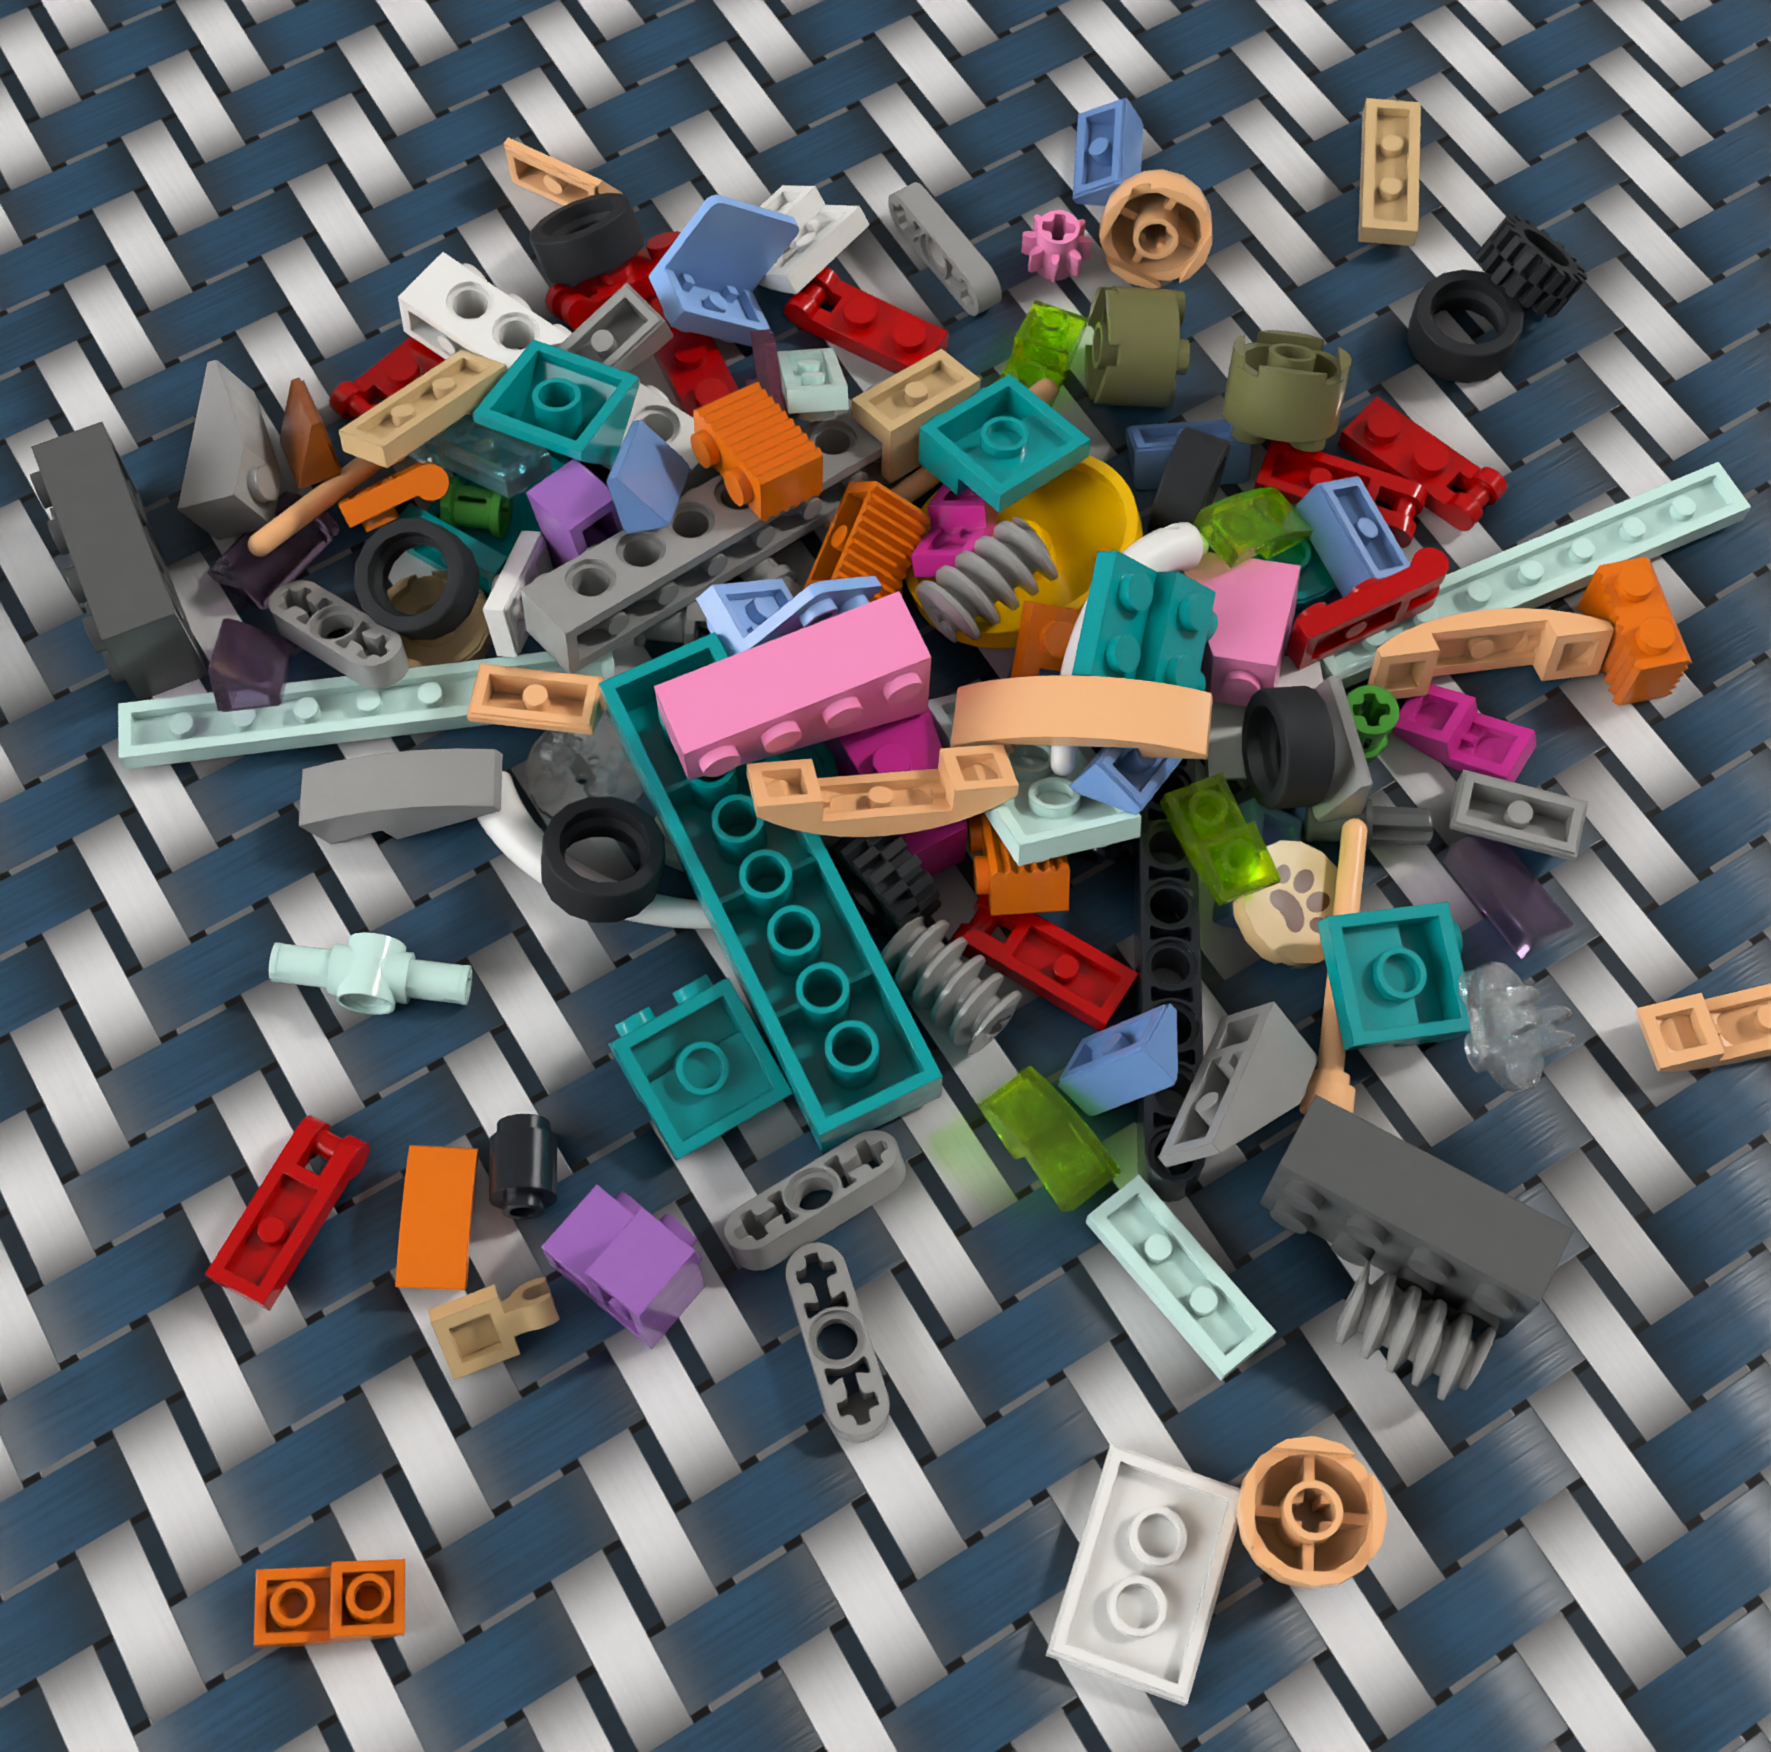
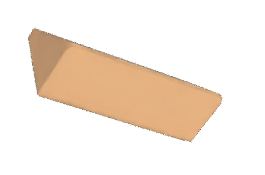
[504,138,622,206]
[467,663,605,735]

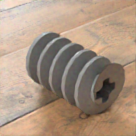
[916,516,1058,643]
[880,916,1022,1055]
[1335,1261,1496,1401]

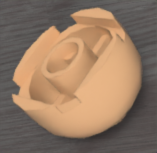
[1099,169,1213,288]
[1236,1436,1388,1590]

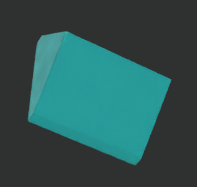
[473,339,639,467]

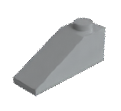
[177,359,282,540]
[1158,1001,1319,1167]

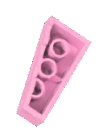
[654,591,931,780]

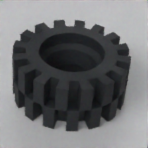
[1476,214,1587,318]
[827,835,941,939]

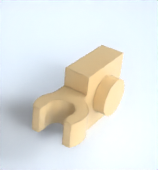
[428,1277,560,1380]

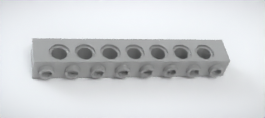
[520,369,922,674]

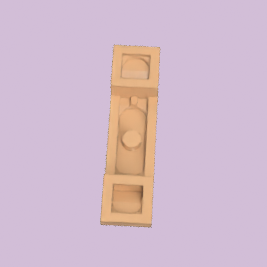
[1367,608,1614,699]
[950,675,1213,759]
[746,744,1019,837]
[1635,983,1771,1073]

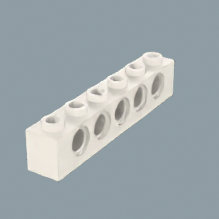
[398,252,718,496]

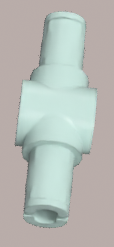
[269,932,472,1015]

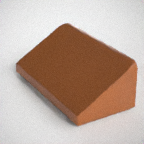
[280,378,342,488]

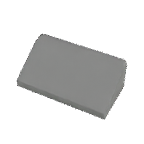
[1312,675,1373,822]
[1449,769,1588,861]

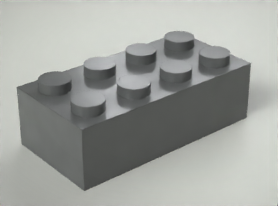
[30,421,208,701]
[1259,1095,1574,1336]

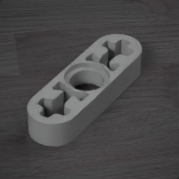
[888,182,1002,316]
[268,580,409,689]
[724,1130,906,1271]
[786,1242,890,1443]

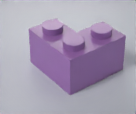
[526,459,623,569]
[541,1185,705,1349]

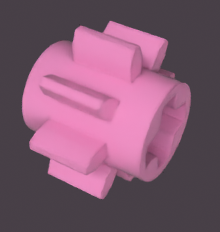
[1021,209,1093,282]

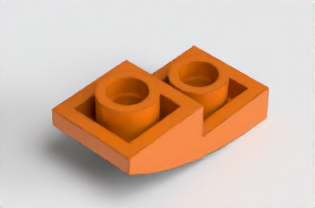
[395,1145,479,1290]
[254,1559,405,1649]

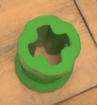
[440,477,513,538]
[1347,685,1399,762]

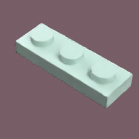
[777,348,849,421]
[1086,1175,1276,1381]

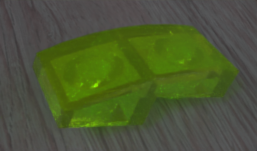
[997,300,1088,408]
[1193,487,1313,569]
[1160,773,1282,906]
[977,1066,1122,1212]

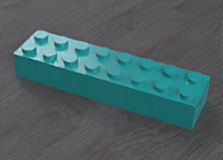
[598,632,943,1153]

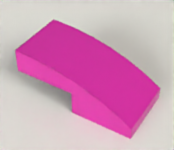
[911,484,999,577]
[1392,684,1537,782]

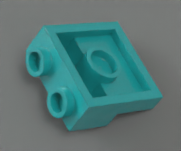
[918,374,1091,512]
[1072,550,1218,691]
[1317,902,1477,1051]
[608,974,793,1160]

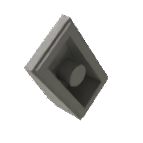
[557,283,674,372]

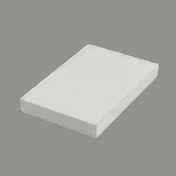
[1045,1444,1240,1706]

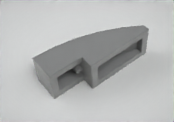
[299,748,503,844]

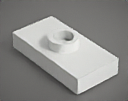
[483,531,553,657]

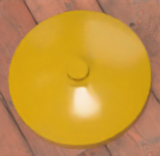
[905,455,1143,648]

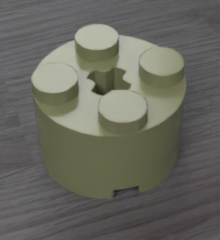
[1085,286,1190,408]
[1221,330,1352,452]

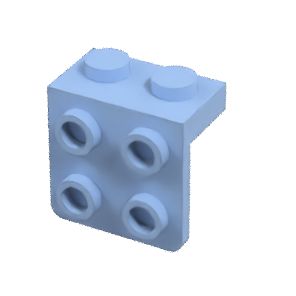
[648,195,799,349]
[696,576,882,657]

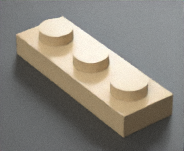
[1358,98,1421,246]
[338,349,507,468]

